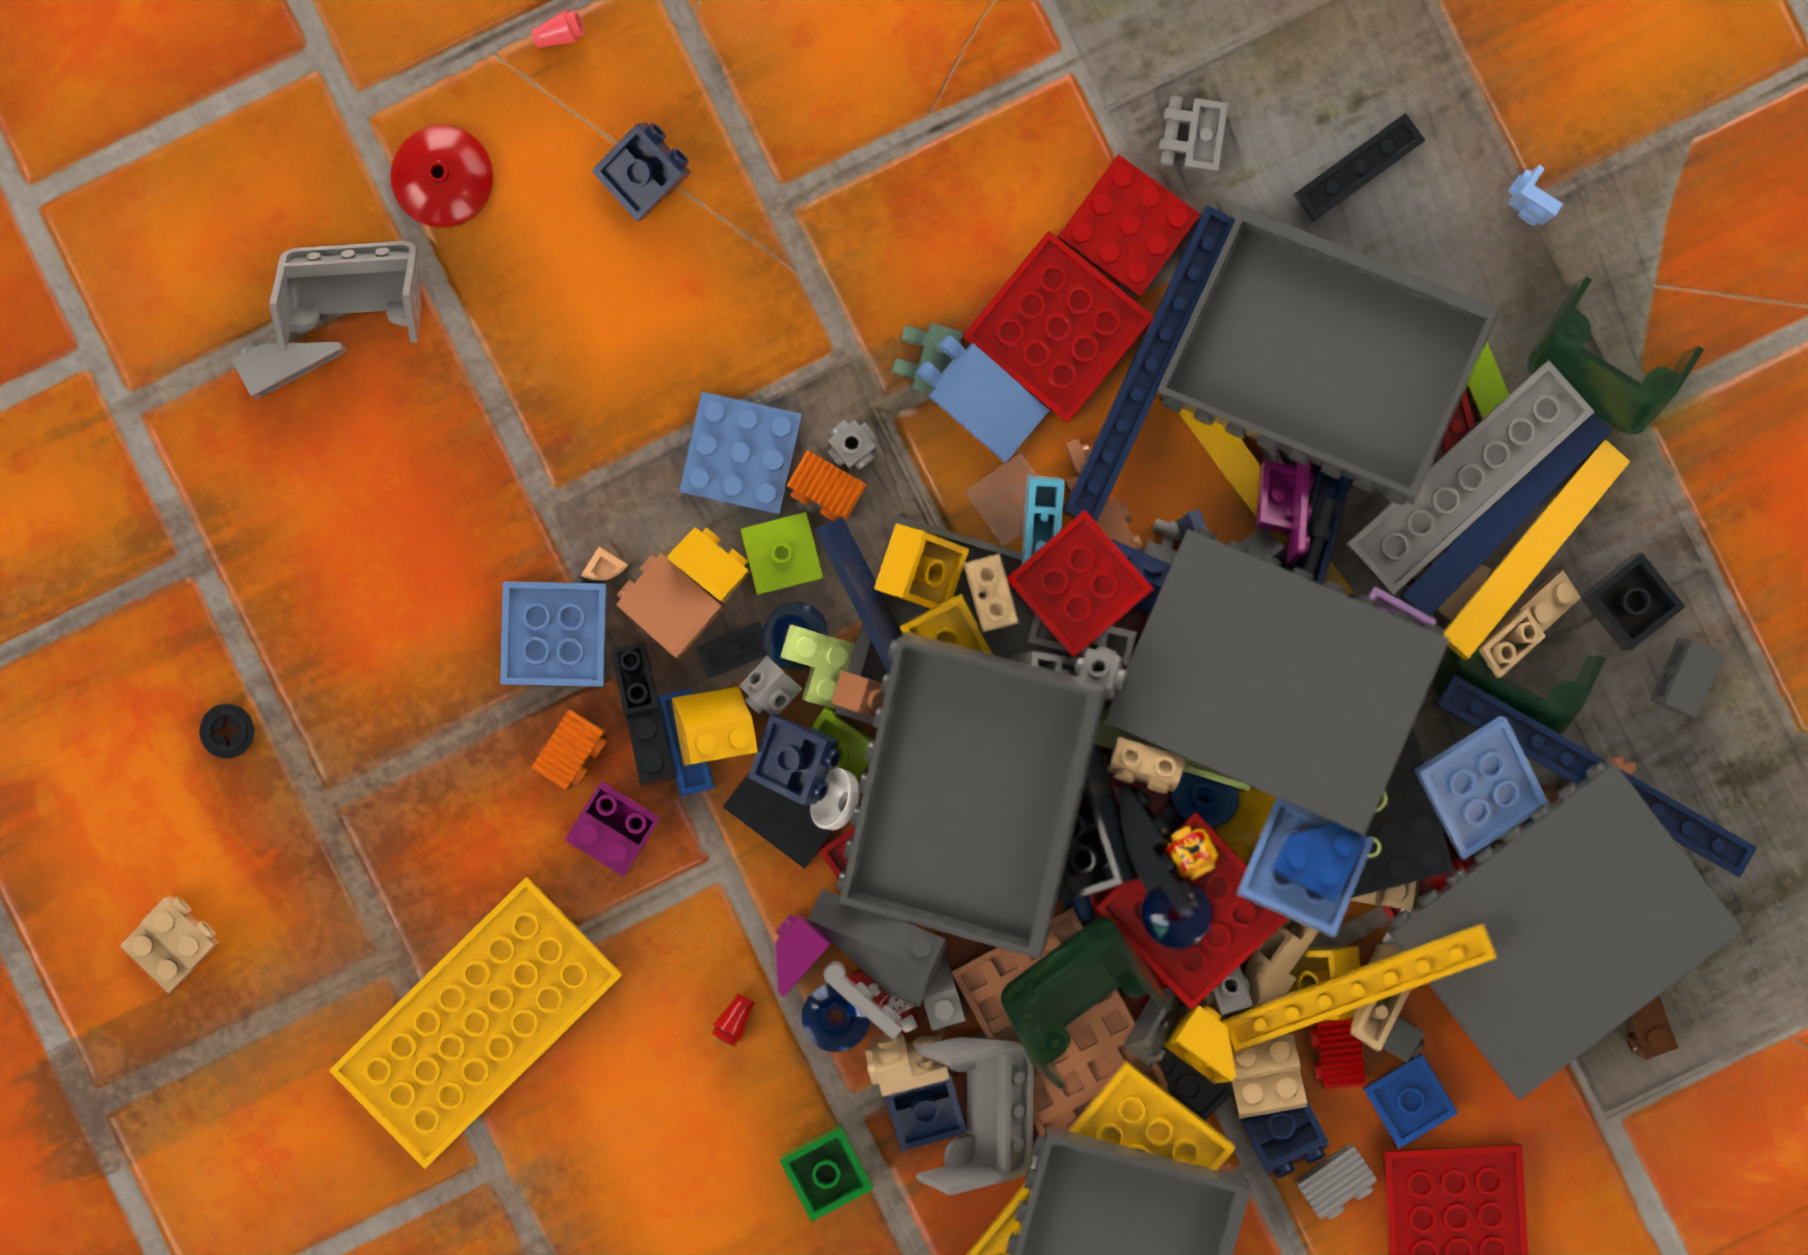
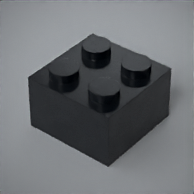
[1580,553,1686,651]

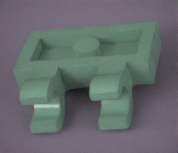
[892,323,964,394]

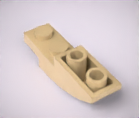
[1479,570,1581,678]
[1243,919,1319,1007]

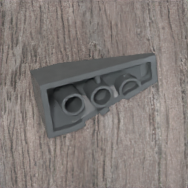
[808,888,948,1008]

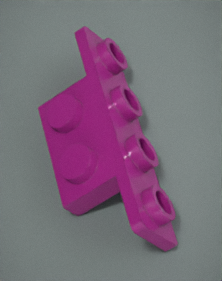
[1256,460,1314,565]

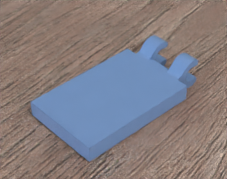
[916,335,1050,463]

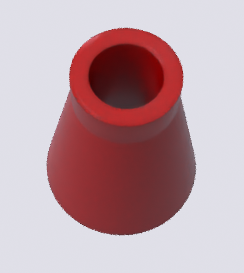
[711,993,755,1047]

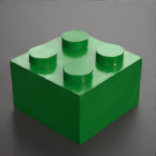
[779,1122,873,1222]

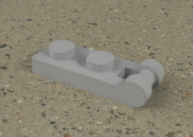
[824,961,903,1040]

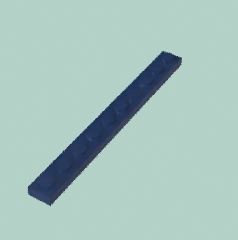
[1062,205,1235,522]
[1436,675,1757,877]

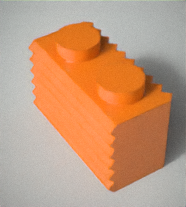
[787,450,867,522]
[531,709,607,790]

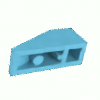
[1022,475,1065,564]

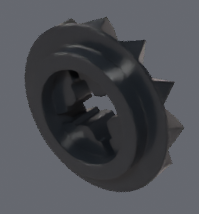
[199,704,256,759]

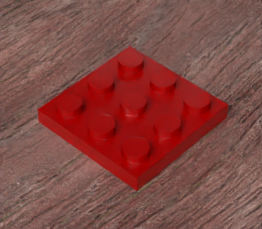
[1057,154,1201,298]
[1006,510,1155,658]

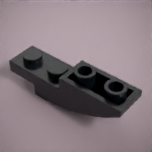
[611,642,675,786]
[1119,783,1200,917]

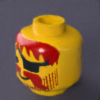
[1166,825,1218,880]

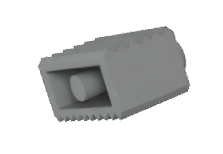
[1294,1143,1378,1220]

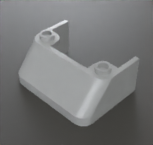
[269,241,422,351]
[916,1037,1034,1196]

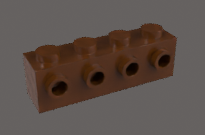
[1624,995,1678,1060]

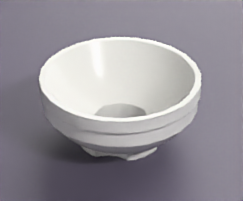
[810,767,861,830]

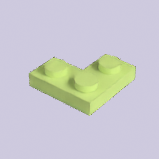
[780,625,856,710]

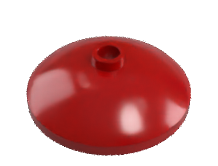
[390,125,494,228]

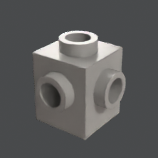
[827,420,877,471]
[1074,647,1127,701]
[739,656,803,715]
[1201,966,1253,1018]

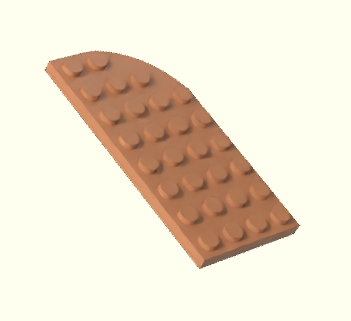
[951,906,1169,1136]

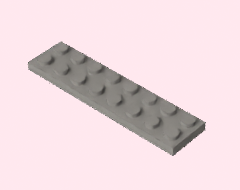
[1345,360,1595,595]

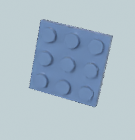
[679,392,802,515]
[500,581,607,687]
[1414,716,1550,860]
[1236,797,1374,937]

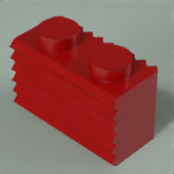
[1308,1017,1366,1090]

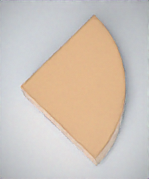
[581,547,629,581]

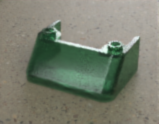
[1527,276,1704,435]
[1432,644,1606,735]
[1001,917,1172,1089]

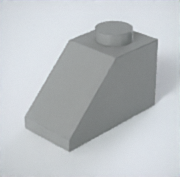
[923,951,965,1031]

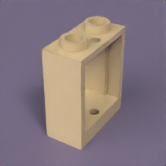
[964,554,1018,633]

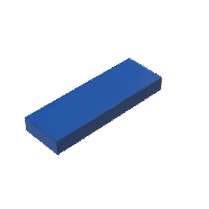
[658,688,715,796]

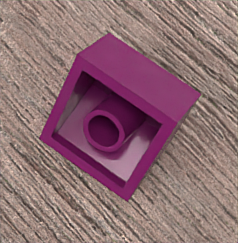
[775,912,831,997]

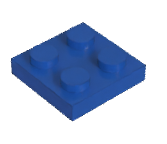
[1362,1052,1458,1149]

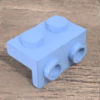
[1507,165,1563,226]

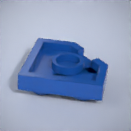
[1271,822,1367,903]

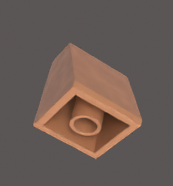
[616,553,725,659]

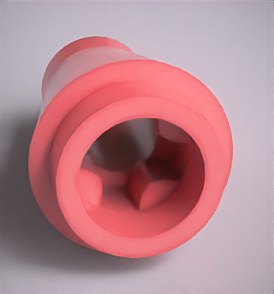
[531,10,585,49]

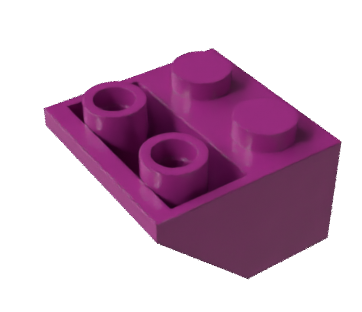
[565,781,661,877]

